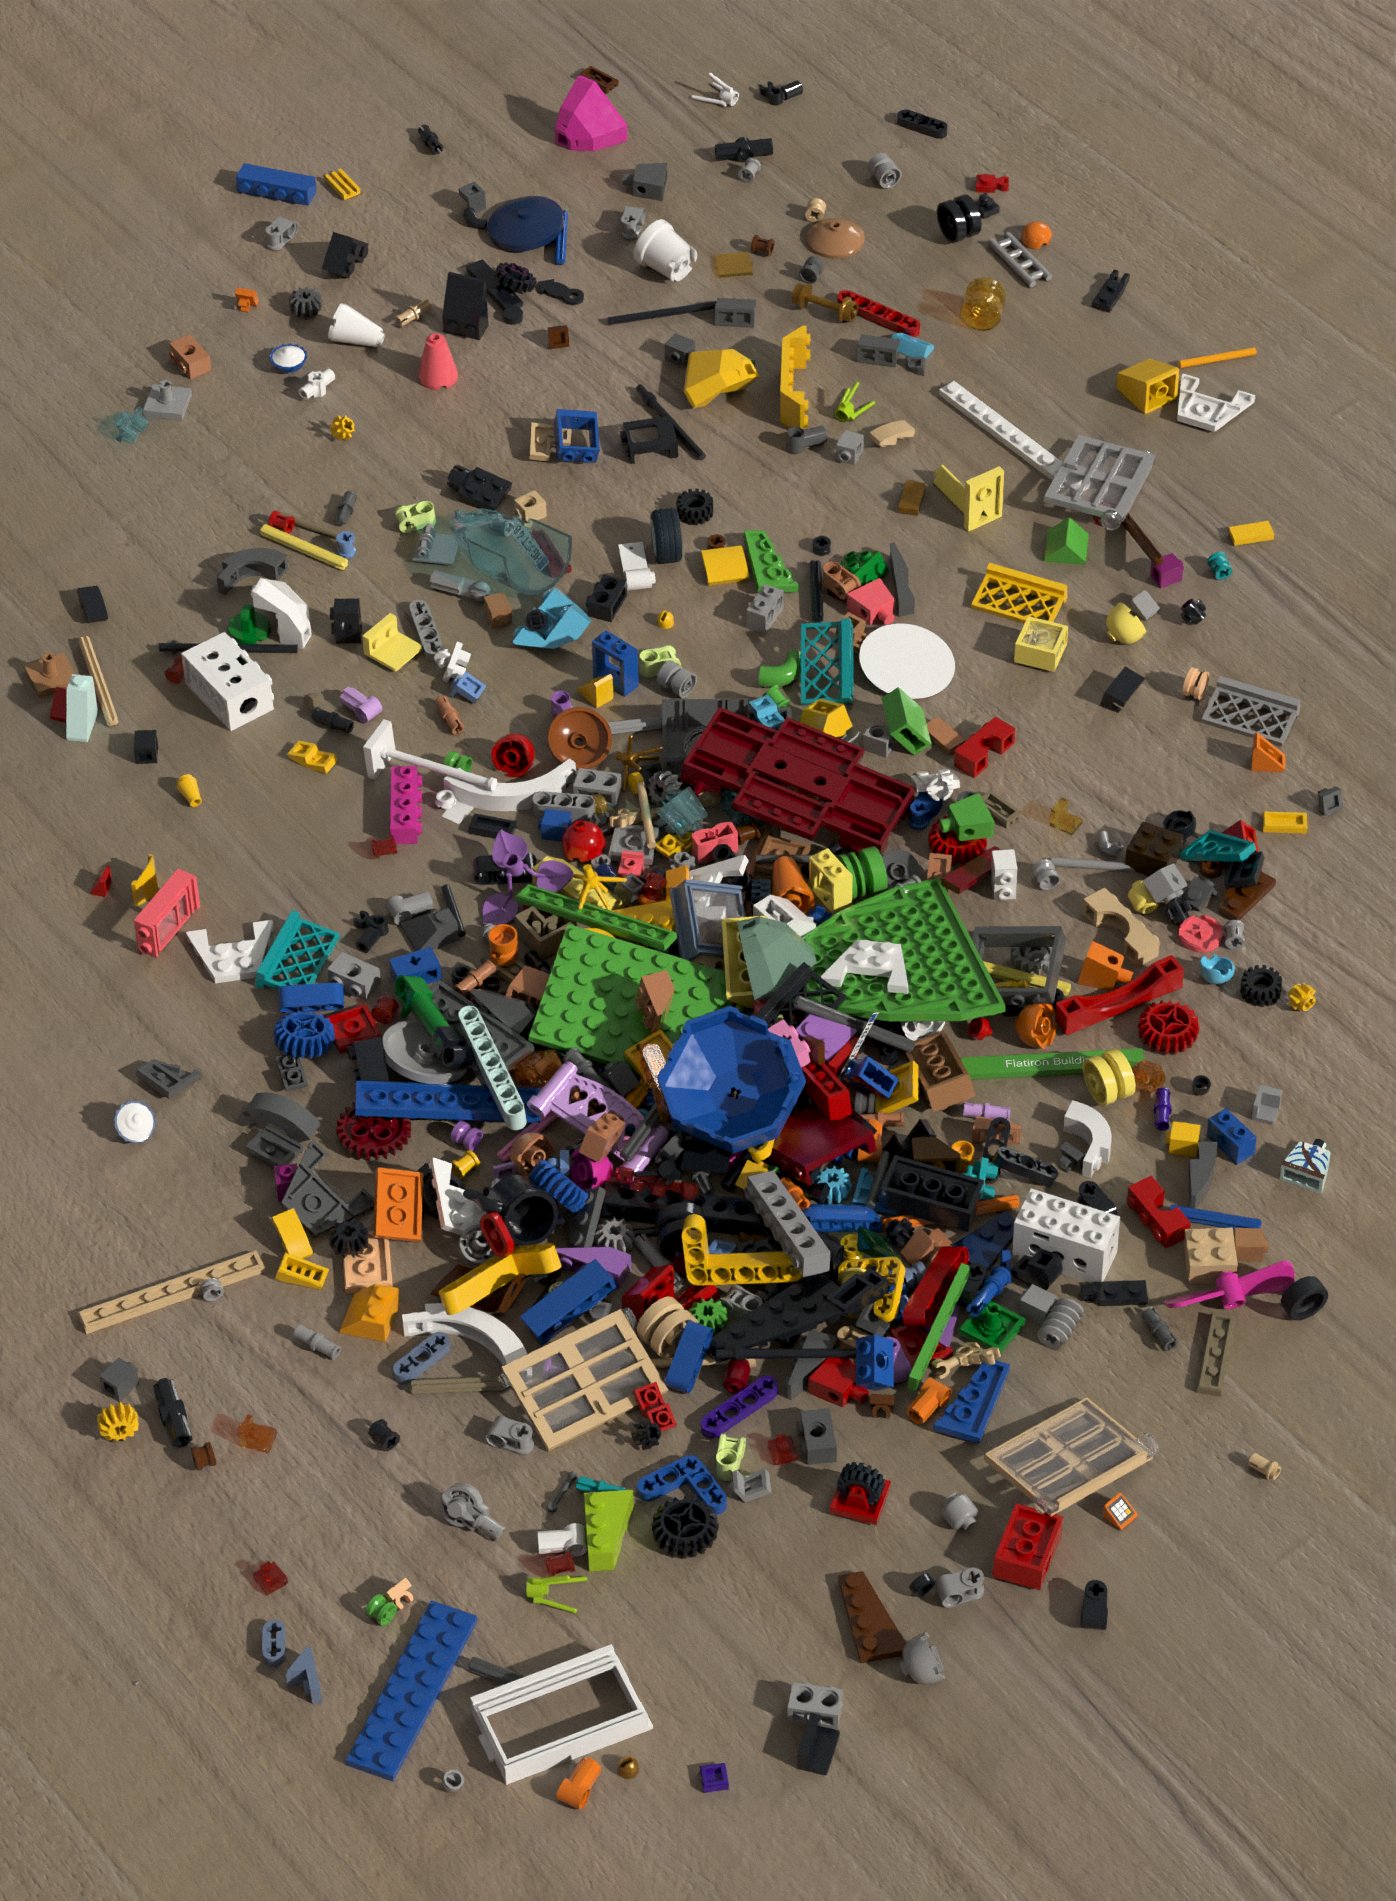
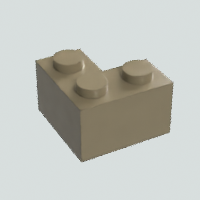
[515,906,577,960]

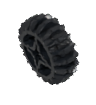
[652,1496,719,1559]

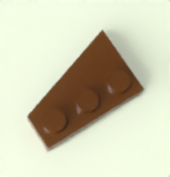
[1219,871,1276,920]

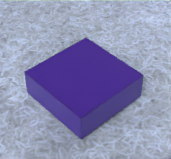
[700,1763,729,1793]

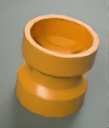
[951,1141,974,1173]

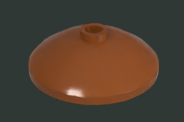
[548,707,612,770]

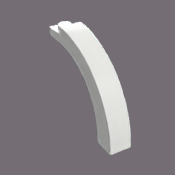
[443,758,576,812]
[402,1303,532,1385]

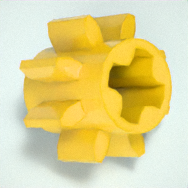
[329,415,355,441]
[1288,983,1316,1012]

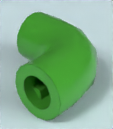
[759,650,801,687]

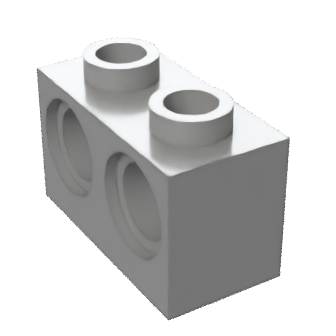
[747,584,783,635]
[573,768,622,807]
[787,1682,843,1729]

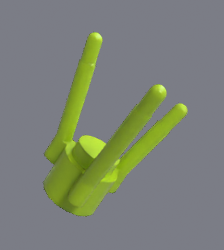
[834,381,875,422]
[526,1575,587,1613]

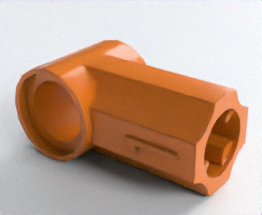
[858,1119,883,1163]
[906,1377,952,1424]
[556,1757,602,1810]

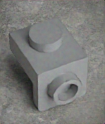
[731,1469,771,1503]

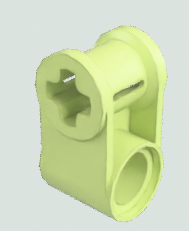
[395,501,436,533]
[639,645,681,678]
[716,1433,746,1481]

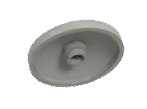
[382,1020,469,1084]

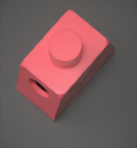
[847,578,895,625]

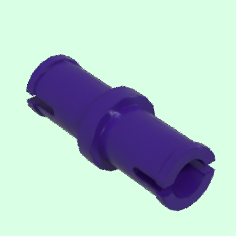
[1153,1087,1172,1131]

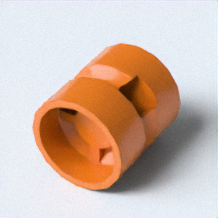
[488,924,519,967]

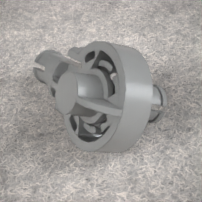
[458,1225,521,1266]
[440,1483,506,1541]

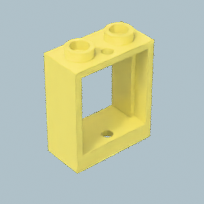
[809,848,853,916]

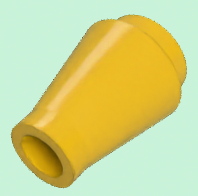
[176,774,202,807]

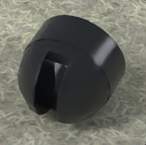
[1192,1075,1211,1096]

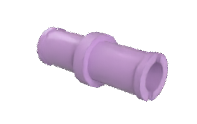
[963,1102,1010,1121]

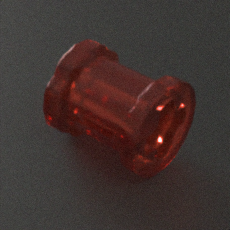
[164,656,184,684]
[371,835,397,859]
[545,1551,575,1577]

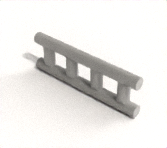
[988,232,1053,288]

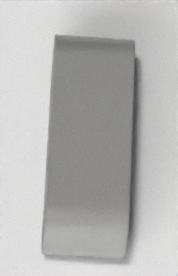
[532,791,595,823]

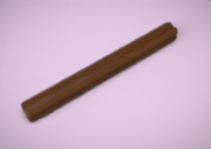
[1119,513,1164,566]

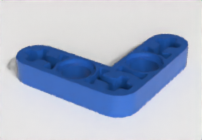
[637,1455,727,1515]

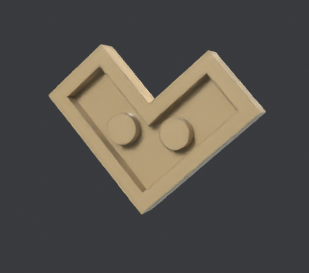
[529,422,571,462]

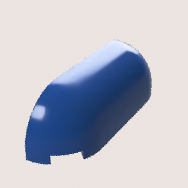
[801,1204,883,1233]

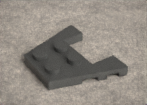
[280,1140,375,1237]

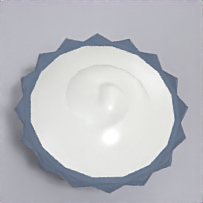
[113,1099,157,1144]

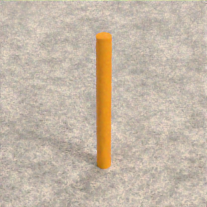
[1179,347,1257,368]

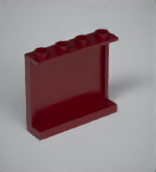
[760,1104,877,1186]

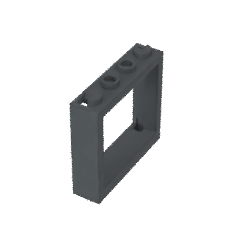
[972,926,1066,1006]

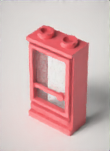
[134,869,200,958]

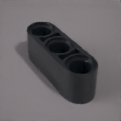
[713,844,752,901]
[473,853,537,885]

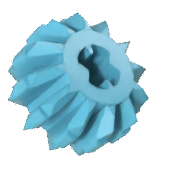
[814,1165,852,1204]

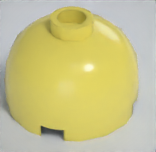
[1106,602,1146,645]

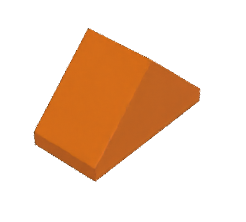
[1251,732,1285,772]

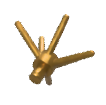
[615,735,662,792]

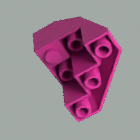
[555,75,628,151]

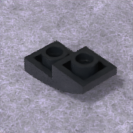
[77,586,108,623]

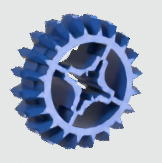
[273,1010,335,1059]
[529,1160,588,1213]

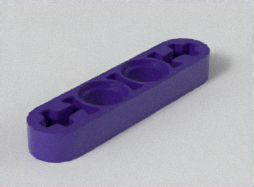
[701,1376,778,1439]

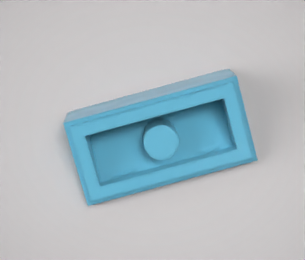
[891,332,935,359]

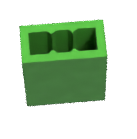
[881,687,932,756]

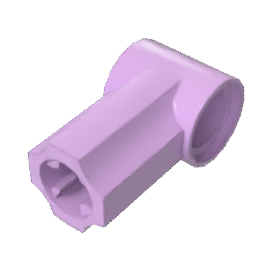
[340,686,383,723]

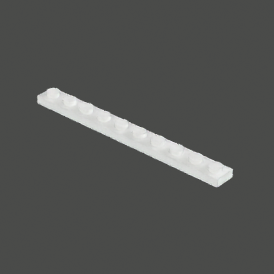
[939,381,1090,497]

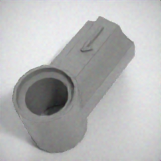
[386,891,434,925]

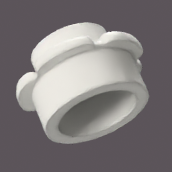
[435,790,457,810]

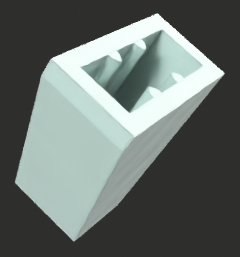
[66,674,98,743]

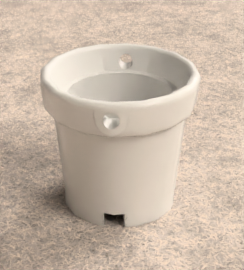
[633,219,697,282]

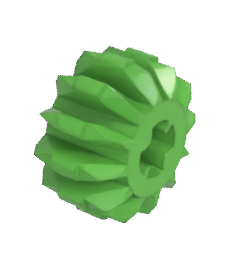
[689,1298,728,1337]

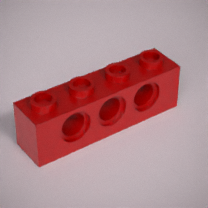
[801,1062,852,1121]

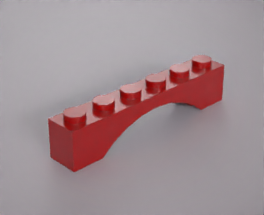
[1055,955,1184,1036]

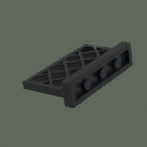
[755,962,846,1041]

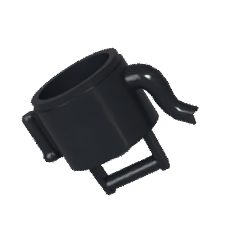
[463,1175,565,1246]

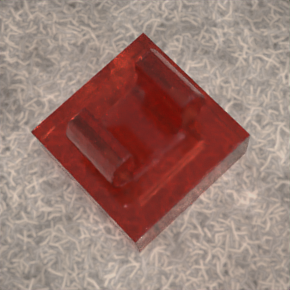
[768,1434,798,1466]
[253,1561,288,1596]

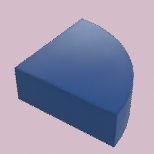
[1000,1250,1011,1284]

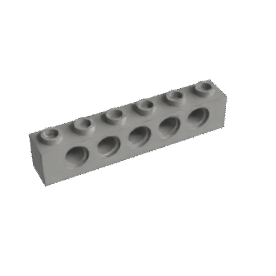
[745,1170,830,1277]

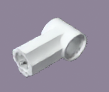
[538,1523,587,1557]

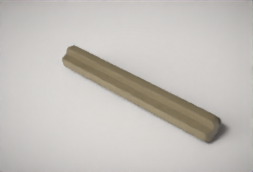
[411,1376,507,1394]

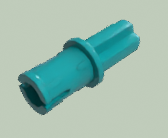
[576,1476,626,1493]

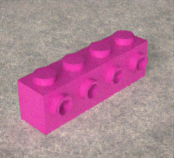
[390,766,422,844]

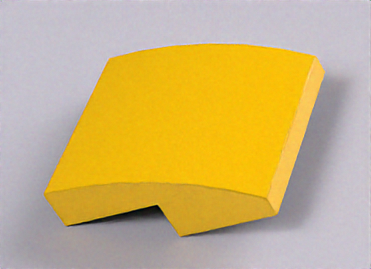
[701,545,749,586]

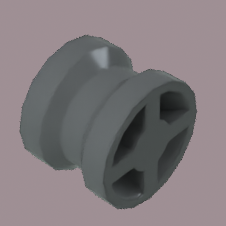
[855,1092,875,1114]

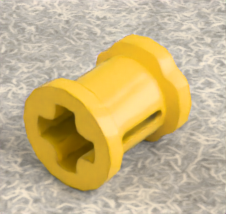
[450,1150,480,1179]

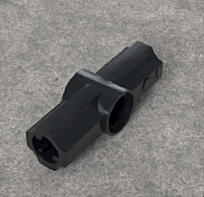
[715,137,773,162]
[153,1378,192,1448]

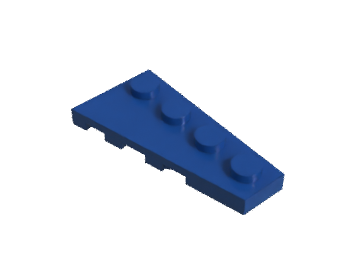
[933,1360,1010,1444]

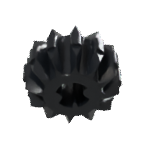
[329,1218,369,1258]

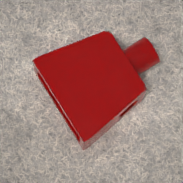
[808,1358,869,1407]

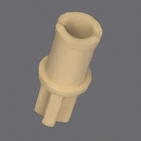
[395,299,432,327]

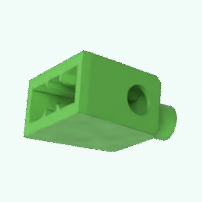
[939,793,994,841]

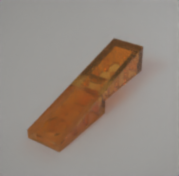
[636,1044,672,1123]

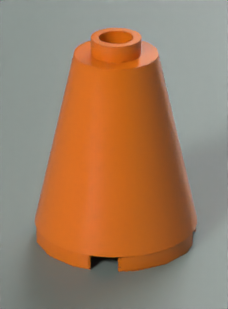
[771,856,814,914]

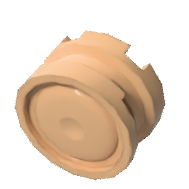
[1182,667,1209,700]

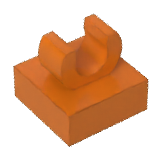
[235,287,259,313]

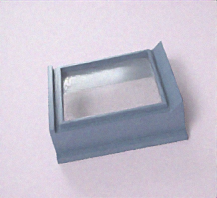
[669,879,745,961]

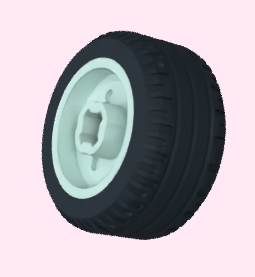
[650,508,682,564]

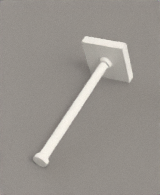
[363,719,497,791]

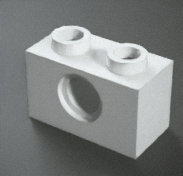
[991,849,1017,900]

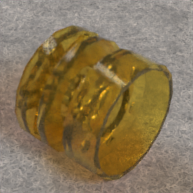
[960,277,1006,331]

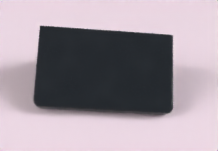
[797,1713,840,1776]

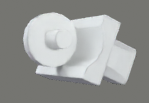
[434,641,471,683]

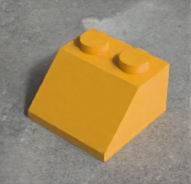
[340,1283,400,1342]

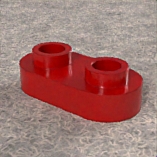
[480,1212,514,1258]

